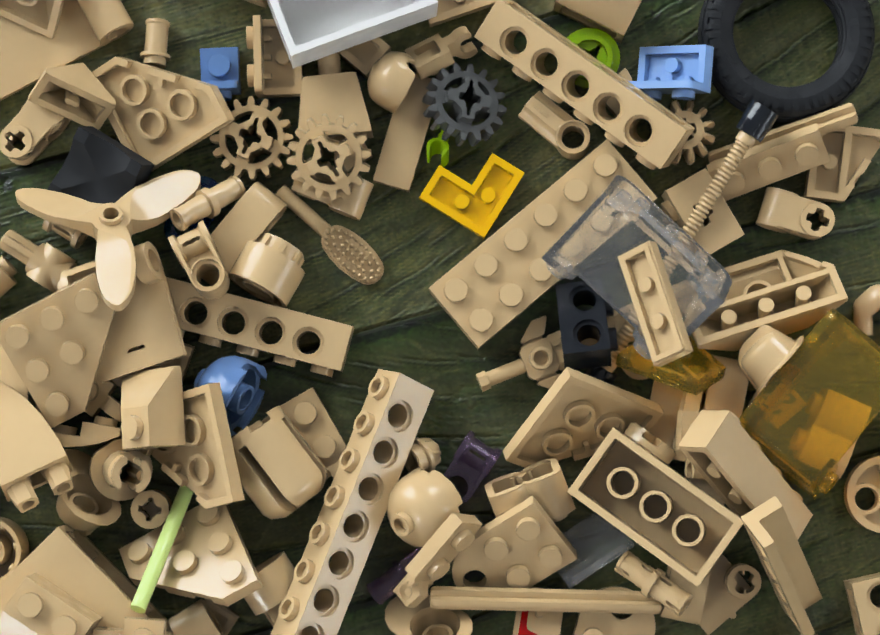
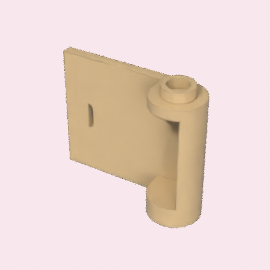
[57,241,187,383]

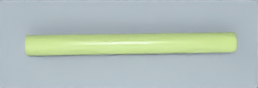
[130,486,194,613]

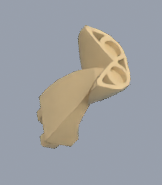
[0,344,74,513]

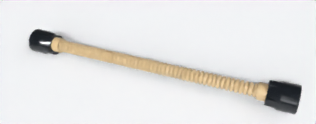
[584,100,779,384]

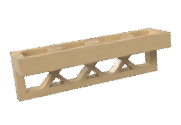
[741,496,823,635]

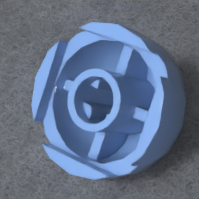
[194,355,267,436]

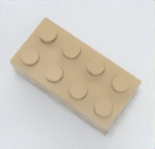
[567,427,743,587]

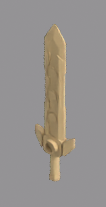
[476,276,705,392]

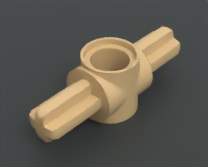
[0,230,77,293]

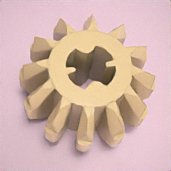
[650,100,715,165]

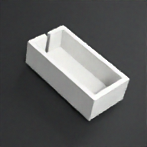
[267,0,438,68]

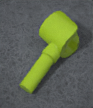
[426,129,449,167]

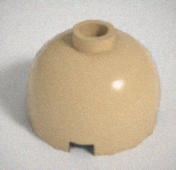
[386,467,463,547]

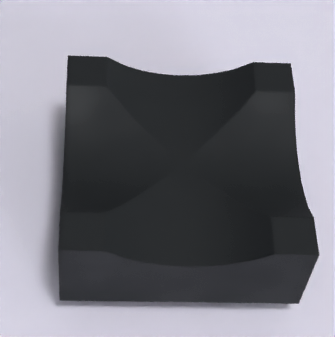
[47,126,155,204]

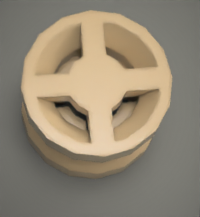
[130,489,173,529]

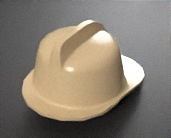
[738,325,804,410]
[56,449,121,537]
[385,594,473,635]

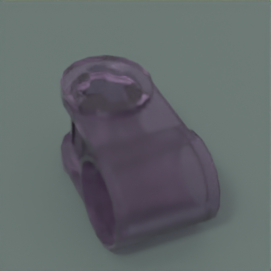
[444,430,503,503]

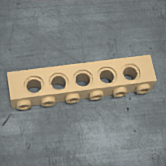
[474,0,695,170]
[166,277,354,377]

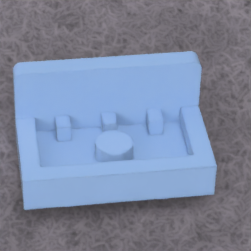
[629,44,714,101]

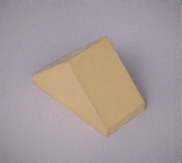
[28,62,116,130]

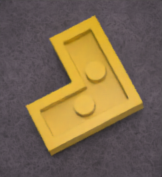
[419,153,525,239]

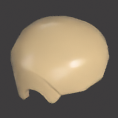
[367,51,416,113]

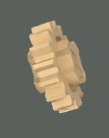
[210,96,294,181]
[286,114,372,200]

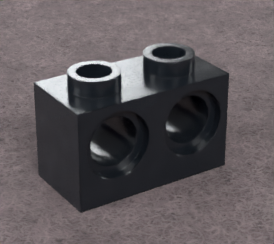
[555,279,618,370]

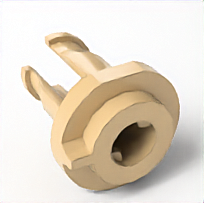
[89,438,153,501]

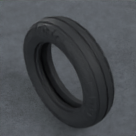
[698,0,875,123]

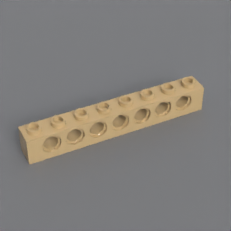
[270,369,434,635]

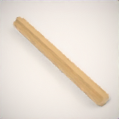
[430,586,663,614]

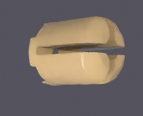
[232,405,328,520]

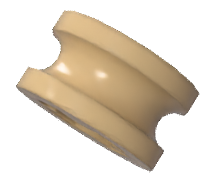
[724,563,762,600]

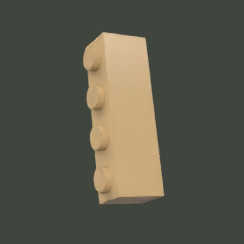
[678,410,813,540]

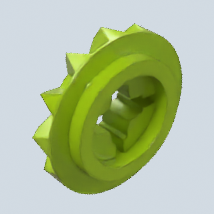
[567,28,620,89]

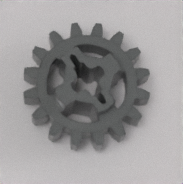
[422,63,507,147]

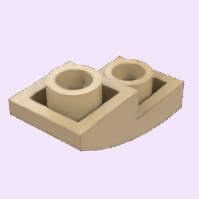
[53,415,122,447]

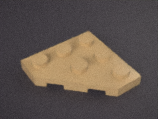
[92,56,235,171]
[0,271,115,428]
[503,367,664,468]
[140,382,245,509]
[119,504,263,606]

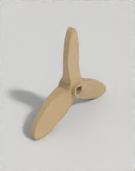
[15,170,201,311]

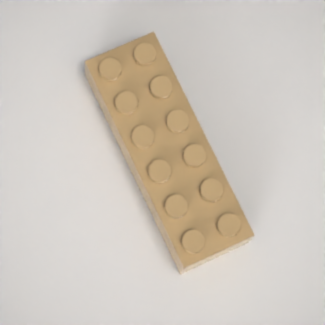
[429,139,657,349]

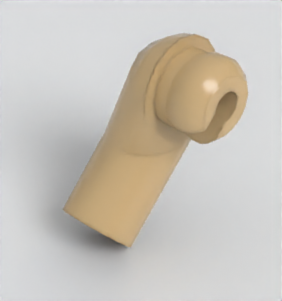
[853,284,880,336]

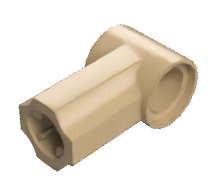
[518,90,590,160]
[291,160,374,221]

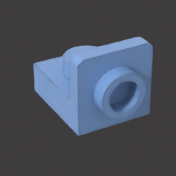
[200,47,241,101]

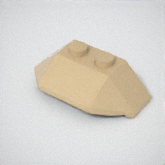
[685,249,848,352]

